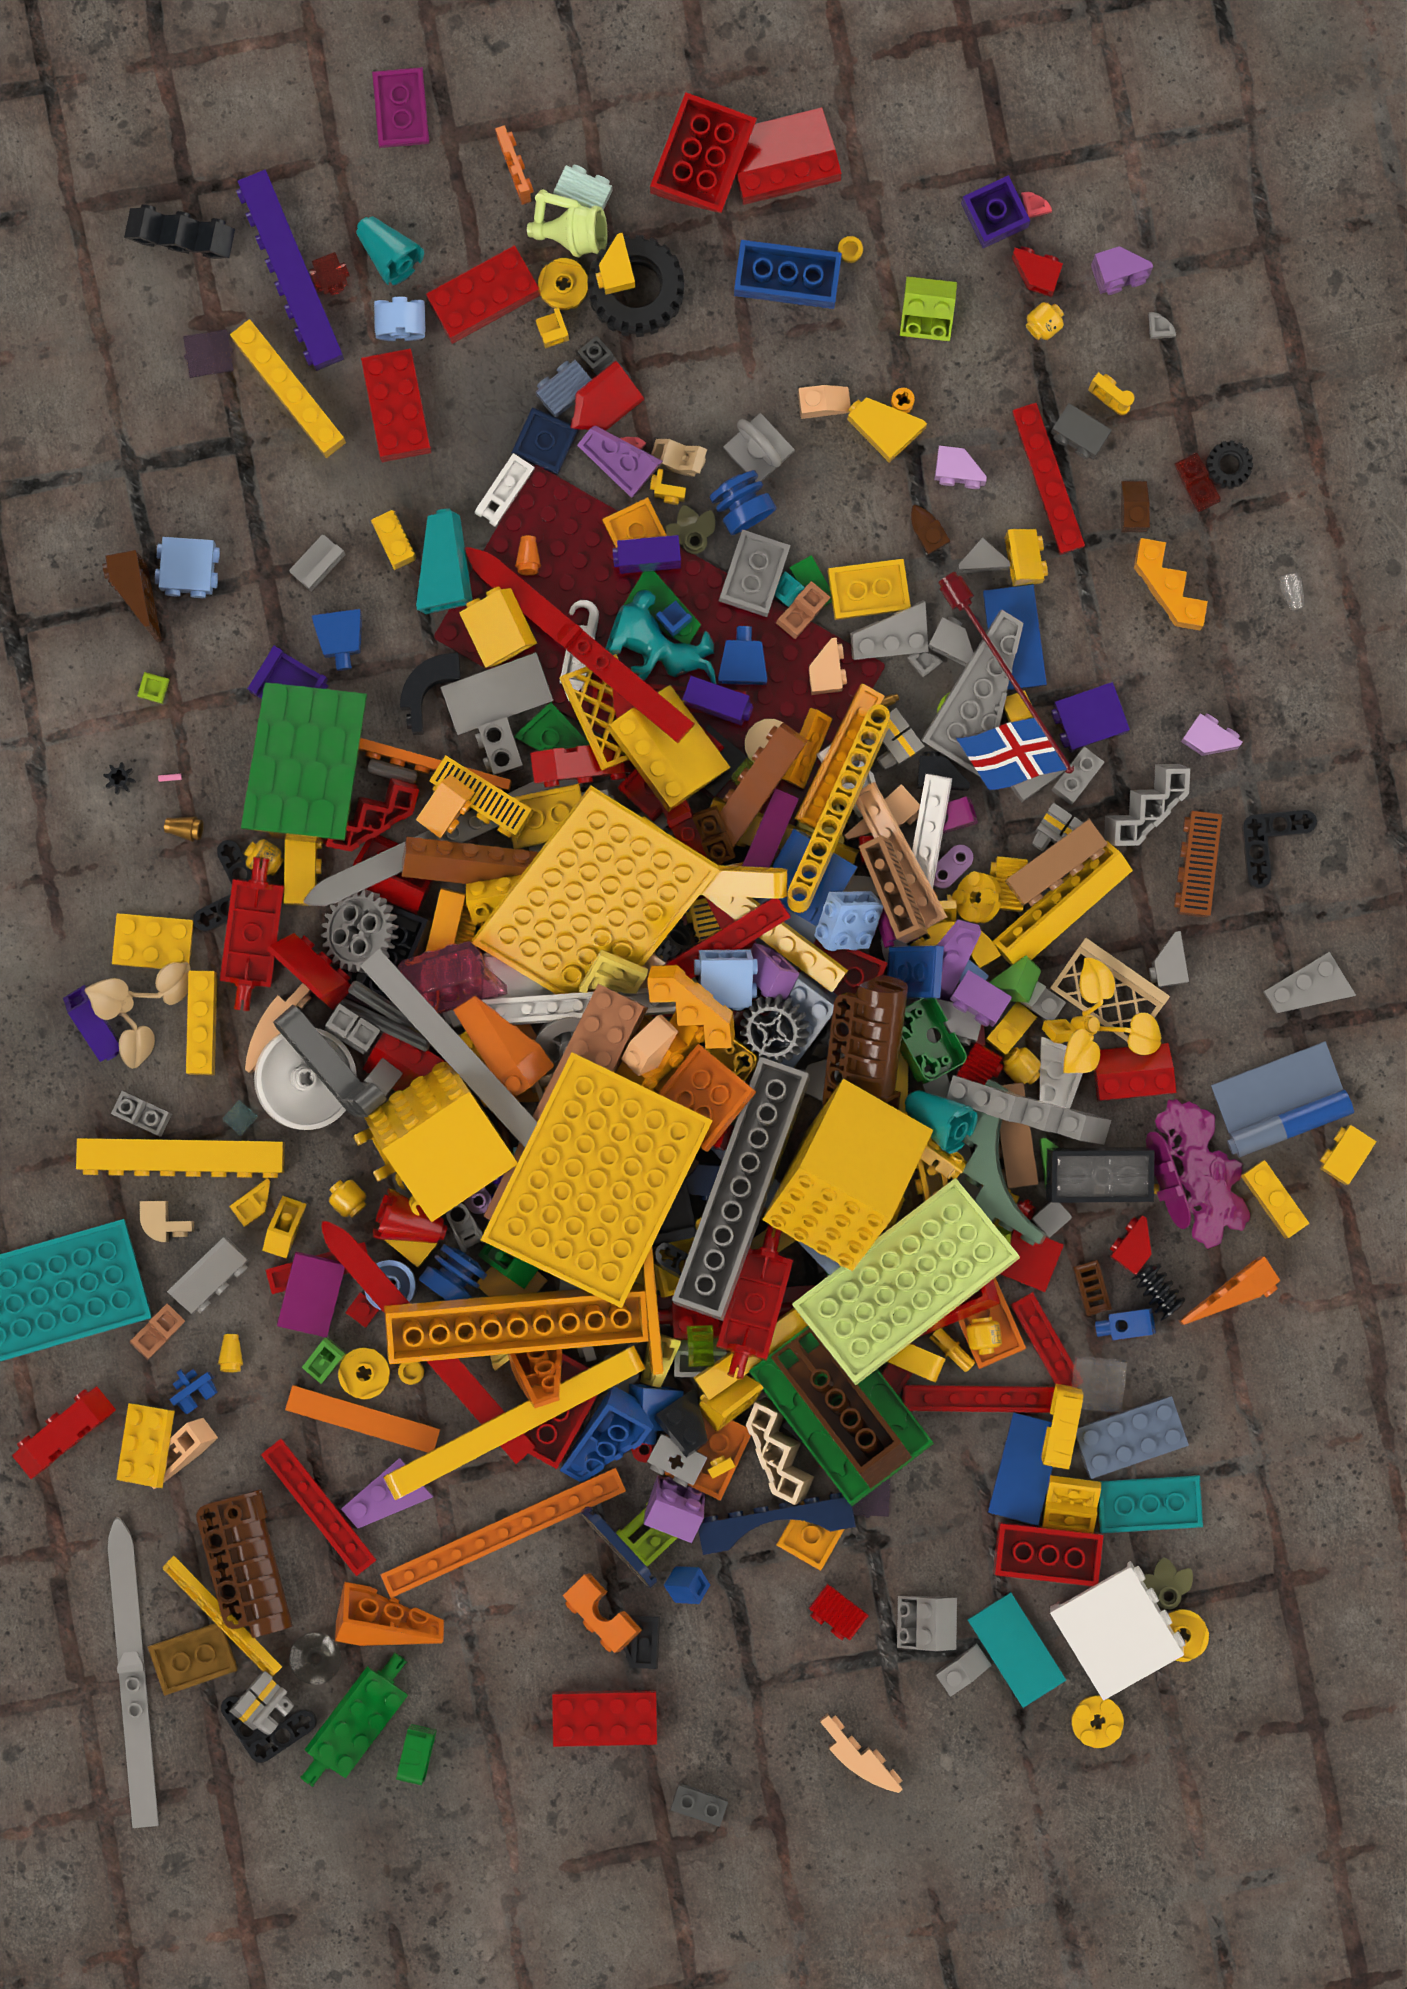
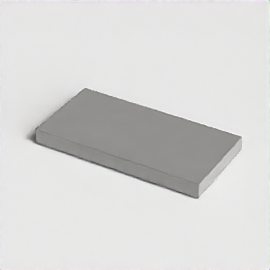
[441,653,554,735]

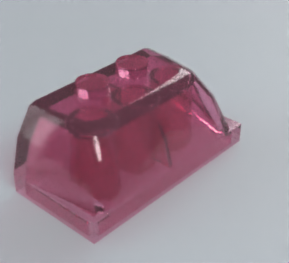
[398,941,508,1014]

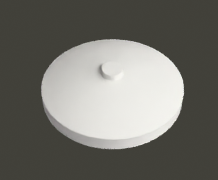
[254,1028,357,1130]

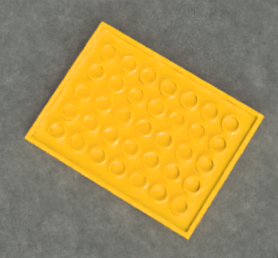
[472,786,719,994]
[481,1052,713,1308]

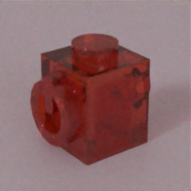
[309,252,350,295]

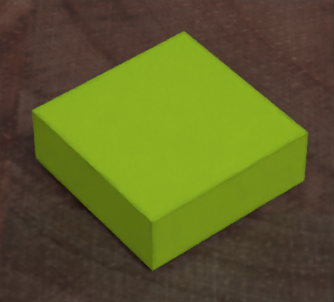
[137,672,170,704]

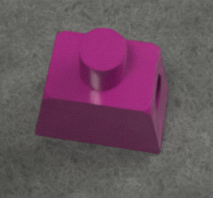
[917,796,979,834]

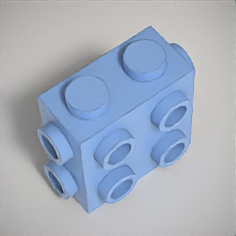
[155,537,220,598]
[814,891,883,951]
[694,950,758,1010]

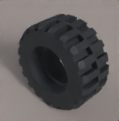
[587,235,684,337]

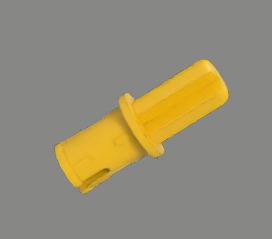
[929,1328,975,1372]

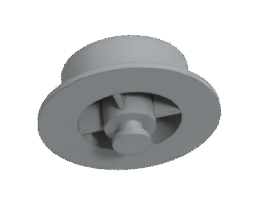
[535,1017,581,1075]

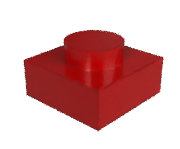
[345,1292,379,1328]

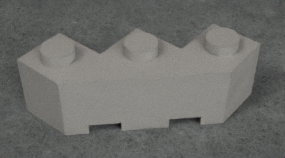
[1104,764,1190,846]

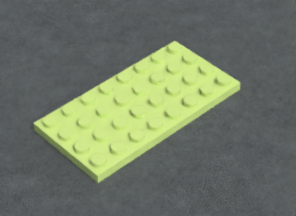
[792,1178,1020,1385]

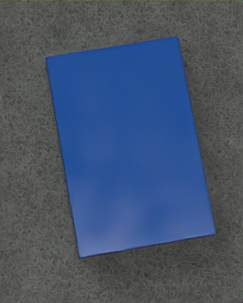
[887,945,944,999]

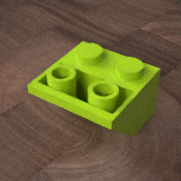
[900,277,957,341]

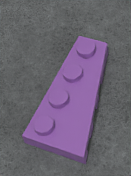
[937,920,981,1001]

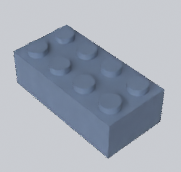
[741,970,838,1068]
[1075,1396,1189,1479]

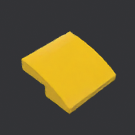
[1042,1475,1101,1533]

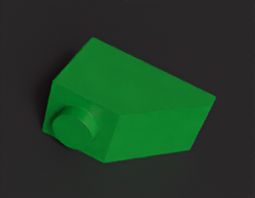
[478,1243,539,1289]

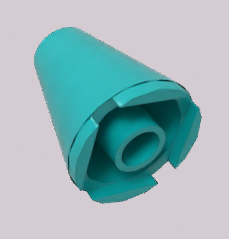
[356,216,425,285]
[905,1090,978,1154]

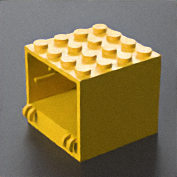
[364,1062,518,1222]

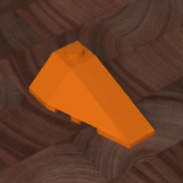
[453,995,554,1097]
[1178,1256,1280,1325]
[508,1349,562,1408]
[335,1582,444,1646]

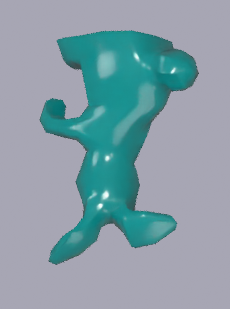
[605,590,716,684]

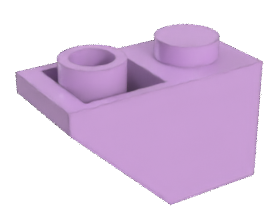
[934,446,987,489]
[1181,713,1242,756]

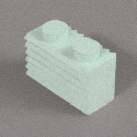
[553,165,612,210]

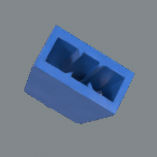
[312,609,362,671]
[718,626,767,685]
[1095,1308,1156,1340]
[629,1383,684,1445]

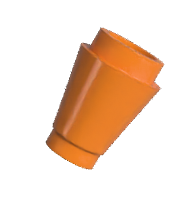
[515,536,541,575]

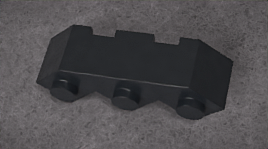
[124,204,235,259]

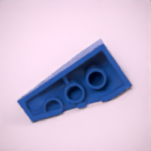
[560,1386,653,1483]

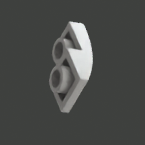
[111,1091,172,1137]

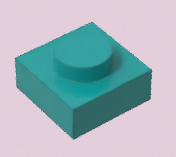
[774,571,805,607]

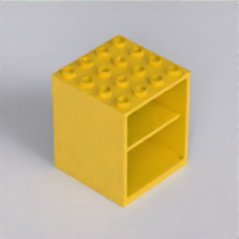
[762,1079,933,1271]

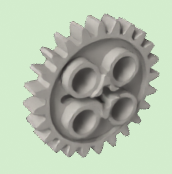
[321,890,399,973]

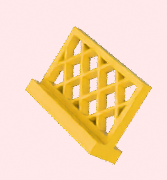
[559,654,629,771]

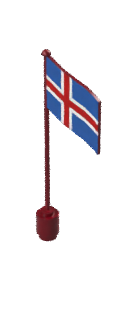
[938,571,1074,790]

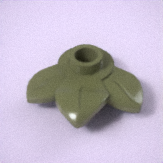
[666,505,715,554]
[1143,1557,1193,1609]

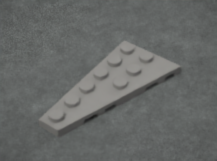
[921,610,1024,778]

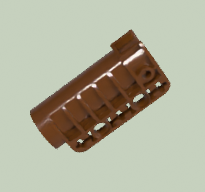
[822,975,908,1110]
[196,1489,293,1638]

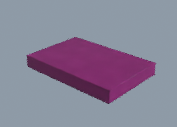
[372,67,429,148]
[277,1251,345,1337]

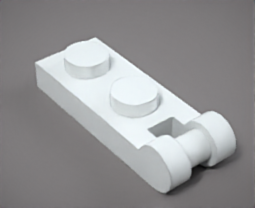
[474,453,535,527]

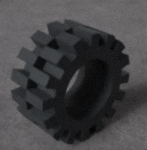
[1206,440,1253,489]
[655,919,699,962]

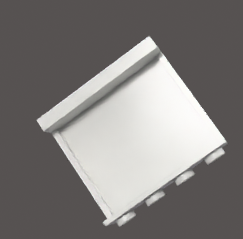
[1050,1561,1186,1700]

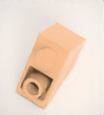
[809,638,847,695]

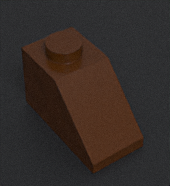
[1121,481,1150,532]

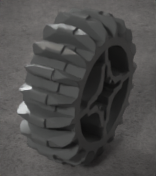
[740,994,810,1063]

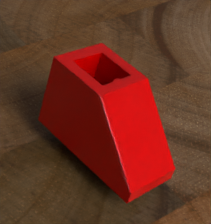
[1012,247,1063,297]
[1109,1215,1152,1275]

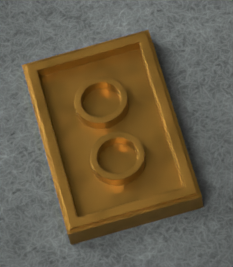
[148,1623,238,1696]

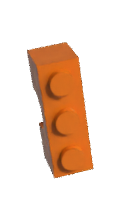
[563,1573,642,1653]

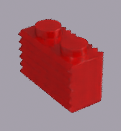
[956,1042,1004,1085]
[808,1583,869,1641]

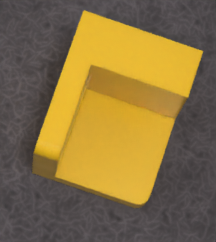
[536,307,569,349]

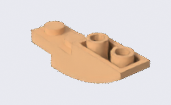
[245,983,312,1074]
[820,1713,903,1793]

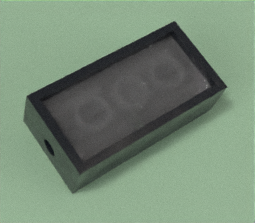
[1046,1147,1154,1203]

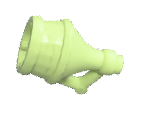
[527,189,608,257]

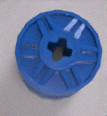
[709,470,777,535]
[419,1244,487,1300]

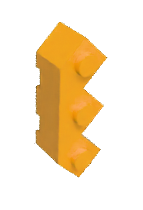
[1134,538,1208,631]
[647,965,735,1049]
[616,1011,705,1090]

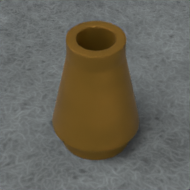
[164,817,204,842]

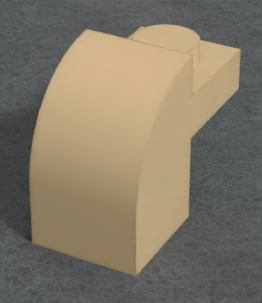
[651,439,707,477]
[140,1201,194,1243]

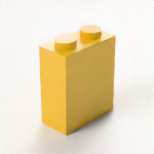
[459,587,537,668]

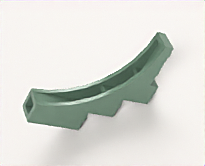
[962,1079,1047,1245]

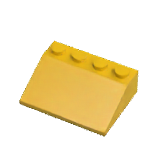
[608,685,731,812]

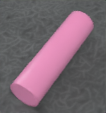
[158,773,182,782]

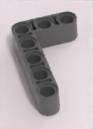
[273,1005,387,1117]

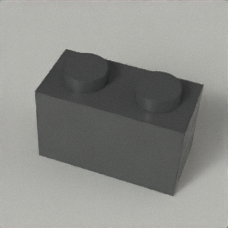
[1051,403,1112,460]

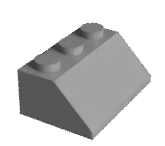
[167,1237,249,1314]

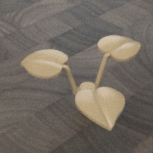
[85,962,191,1069]

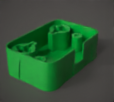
[900,998,967,1084]
[396,1724,437,1786]

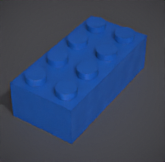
[734,240,842,309]

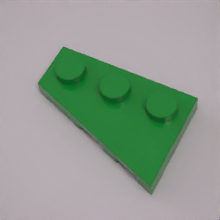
[624,571,701,644]
[513,702,590,751]

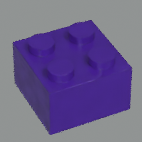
[961,175,1031,248]

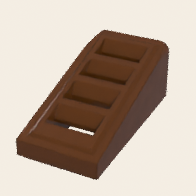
[1072,1260,1112,1316]

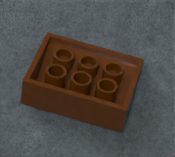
[102,550,162,642]

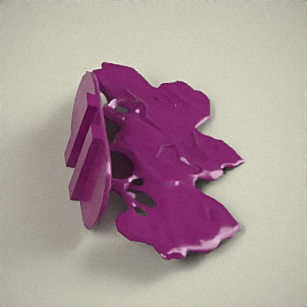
[1146,1099,1250,1249]

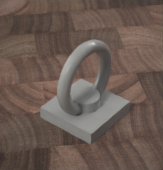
[723,413,795,482]

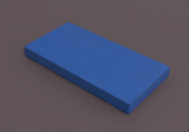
[983,584,1047,691]
[988,1412,1053,1525]

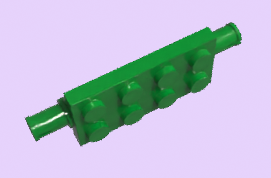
[300,1652,408,1787]

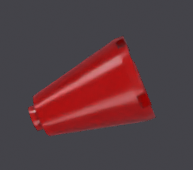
[373,1188,447,1243]

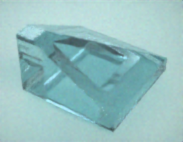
[222,1100,258,1136]

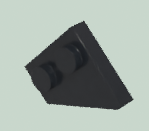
[654,1388,708,1458]
[609,1614,660,1669]

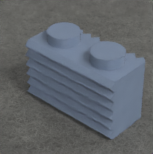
[536,360,592,418]

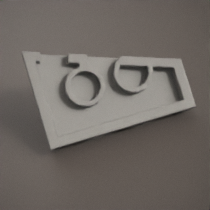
[850,600,929,660]

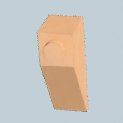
[844,784,920,842]
[152,1418,218,1489]

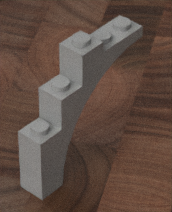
[946,1075,1112,1145]

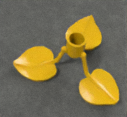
[1063,957,1161,1073]

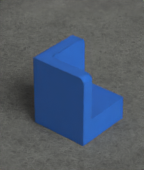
[656,600,692,637]
[664,1566,710,1604]

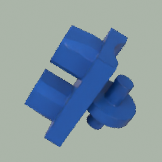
[169,1369,218,1414]

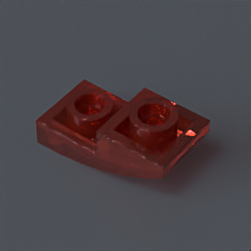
[1174,453,1221,512]

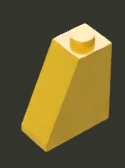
[847,397,927,463]

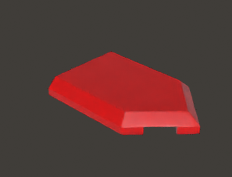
[571,361,644,431]

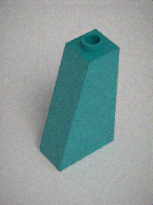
[416,509,473,614]

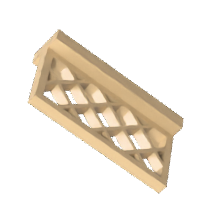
[1050,938,1170,1042]

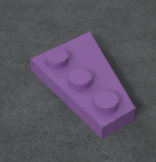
[577,426,663,498]
[341,1458,433,1528]

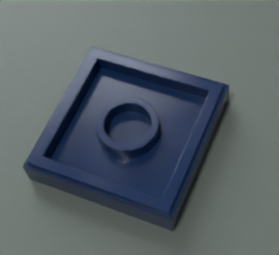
[511,407,579,475]

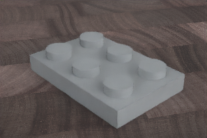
[719,529,791,617]

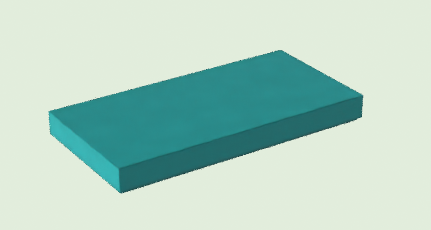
[1098,1475,1203,1533]
[967,1592,1066,1708]

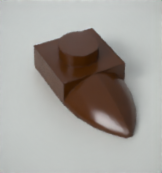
[911,505,950,555]

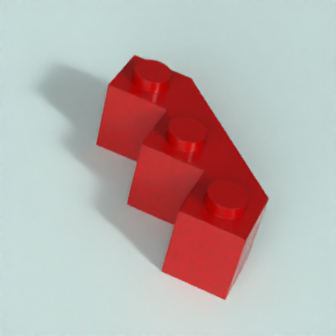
[530,742,634,788]
[324,778,419,852]
[12,1386,116,1480]

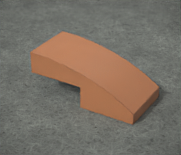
[776,581,831,639]
[130,1304,185,1360]

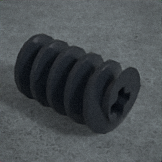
[1131,1263,1185,1321]

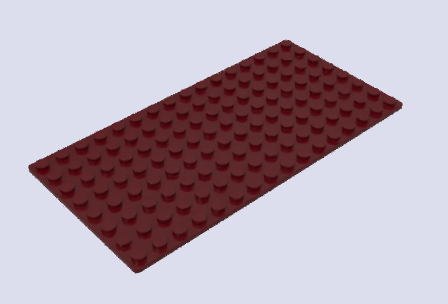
[434,465,885,825]

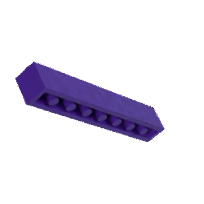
[236,169,344,371]

